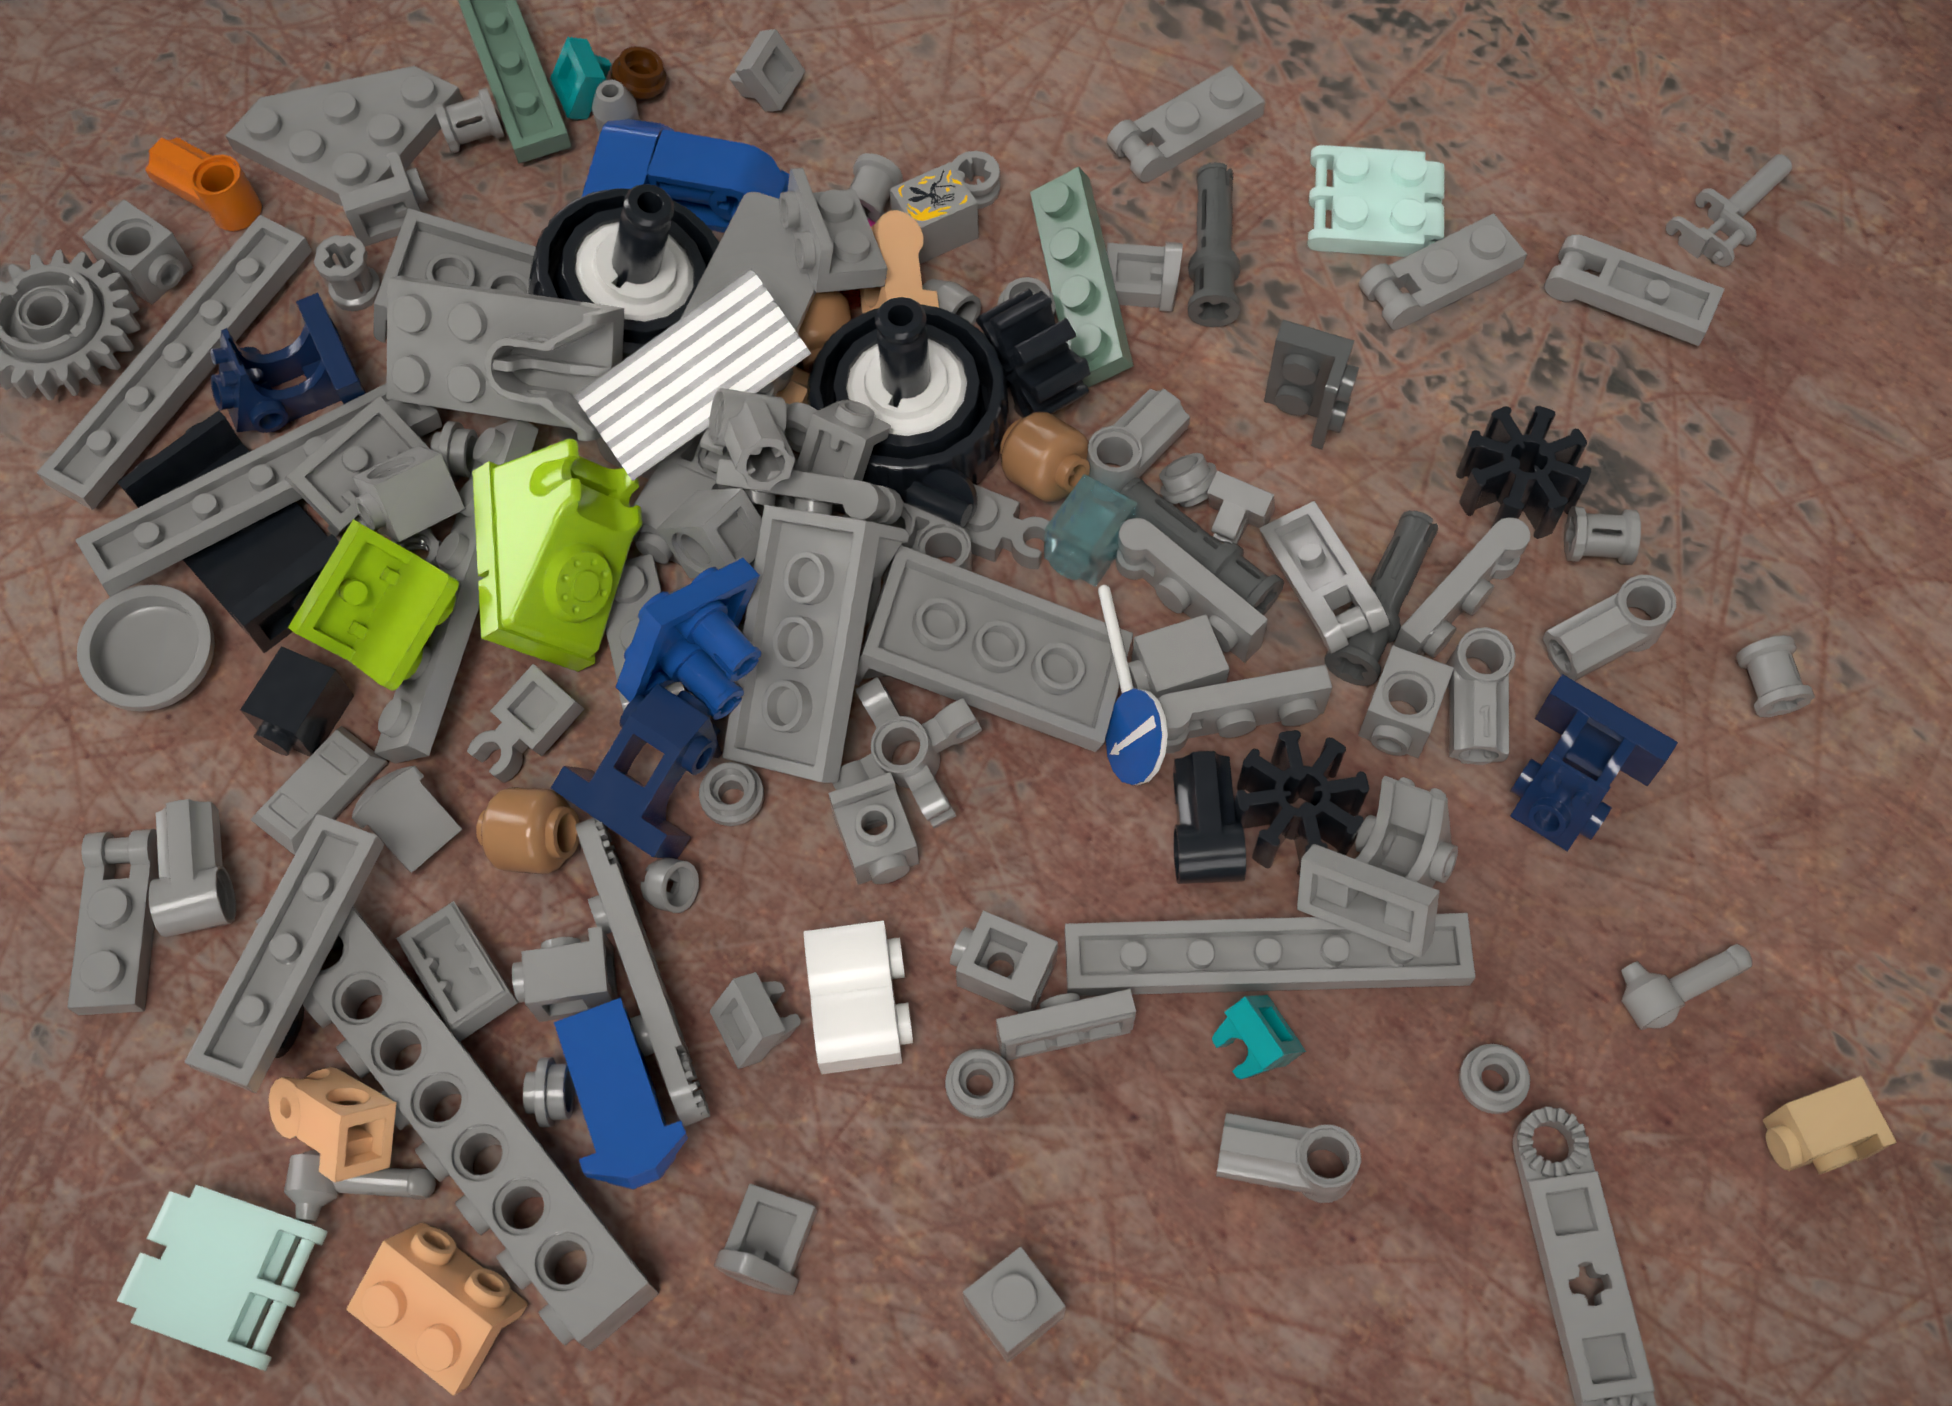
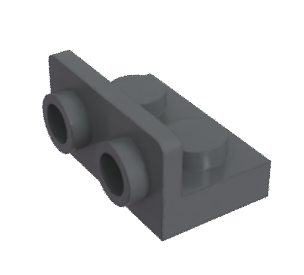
[1264,320,1359,449]

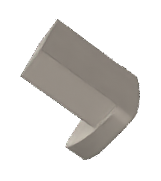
[1107,242,1183,312]
[352,766,462,873]
[713,1183,817,1295]

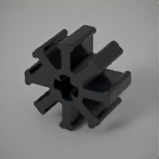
[976,288,1090,418]
[1456,406,1591,539]
[1234,730,1369,875]

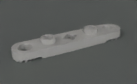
[575,817,710,1127]
[1512,1107,1656,1406]

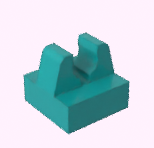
[550,37,612,119]
[1212,995,1306,1079]

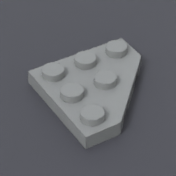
[226,66,463,207]

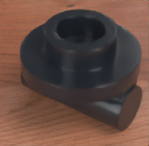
[906,467,978,527]

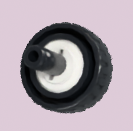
[528,184,720,361]
[807,297,1009,504]

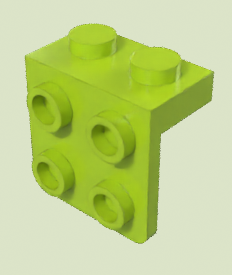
[288,519,459,691]

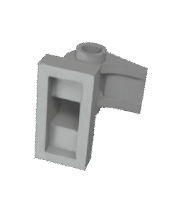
[1297,776,1458,958]

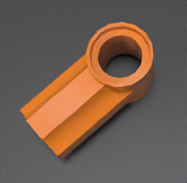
[145,137,262,231]

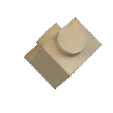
[1763,1076,1896,1174]

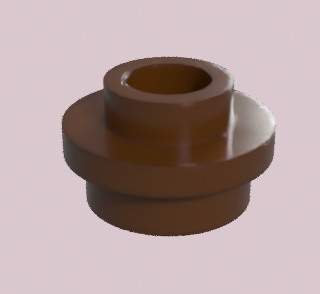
[611,46,667,99]

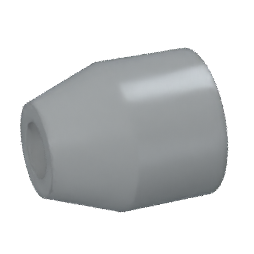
[592,80,641,134]
[922,279,981,325]

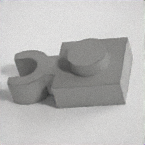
[962,484,1054,569]
[467,664,584,783]

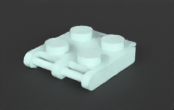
[1308,145,1444,257]
[117,1185,328,1371]

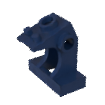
[211,292,366,433]
[1510,674,1678,851]
[551,683,722,859]

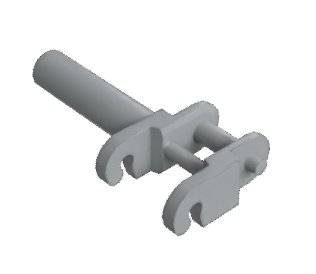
[1666,154,1792,267]

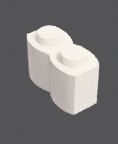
[804,921,913,1074]

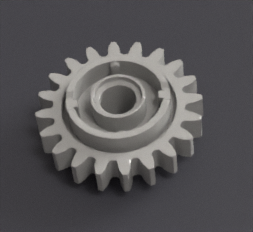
[0,250,140,400]

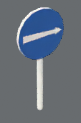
[1098,585,1168,785]

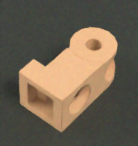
[860,210,939,314]
[269,1067,396,1182]

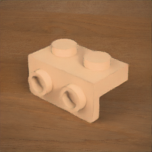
[346,1223,527,1396]

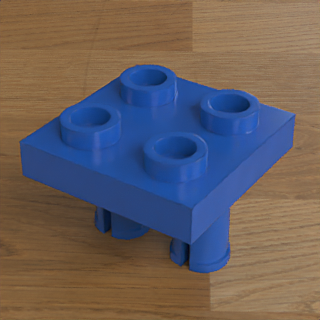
[616,558,762,720]

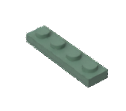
[458,0,572,164]
[1030,167,1134,388]

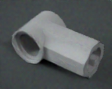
[709,388,795,491]
[1084,388,1190,504]
[1543,575,1676,681]
[1446,627,1516,765]
[149,799,236,937]
[1216,1113,1361,1203]

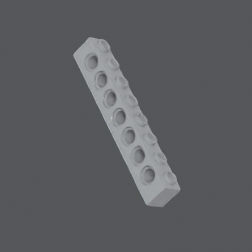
[256,906,659,1352]

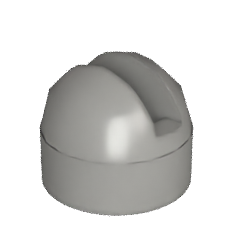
[640,858,699,913]

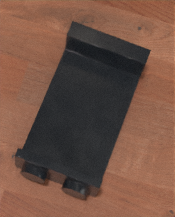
[117,410,339,653]

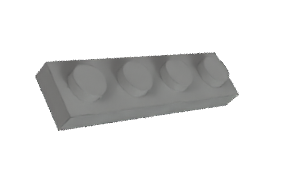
[184,814,384,1093]

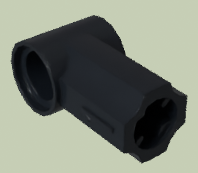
[1173,751,1246,884]

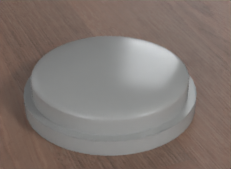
[77,585,215,711]

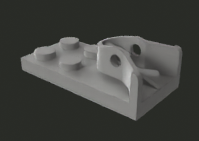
[374,208,536,343]
[386,276,624,441]
[722,505,908,783]
[855,545,1133,752]

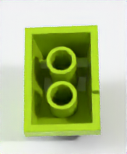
[472,438,643,672]

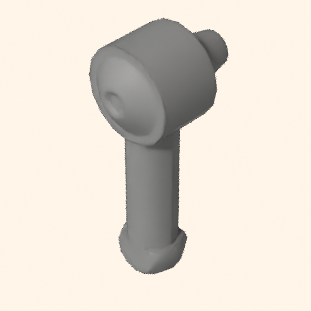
[1621,944,1752,1030]
[284,1150,436,1223]

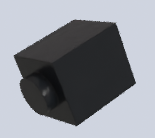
[240,646,354,757]

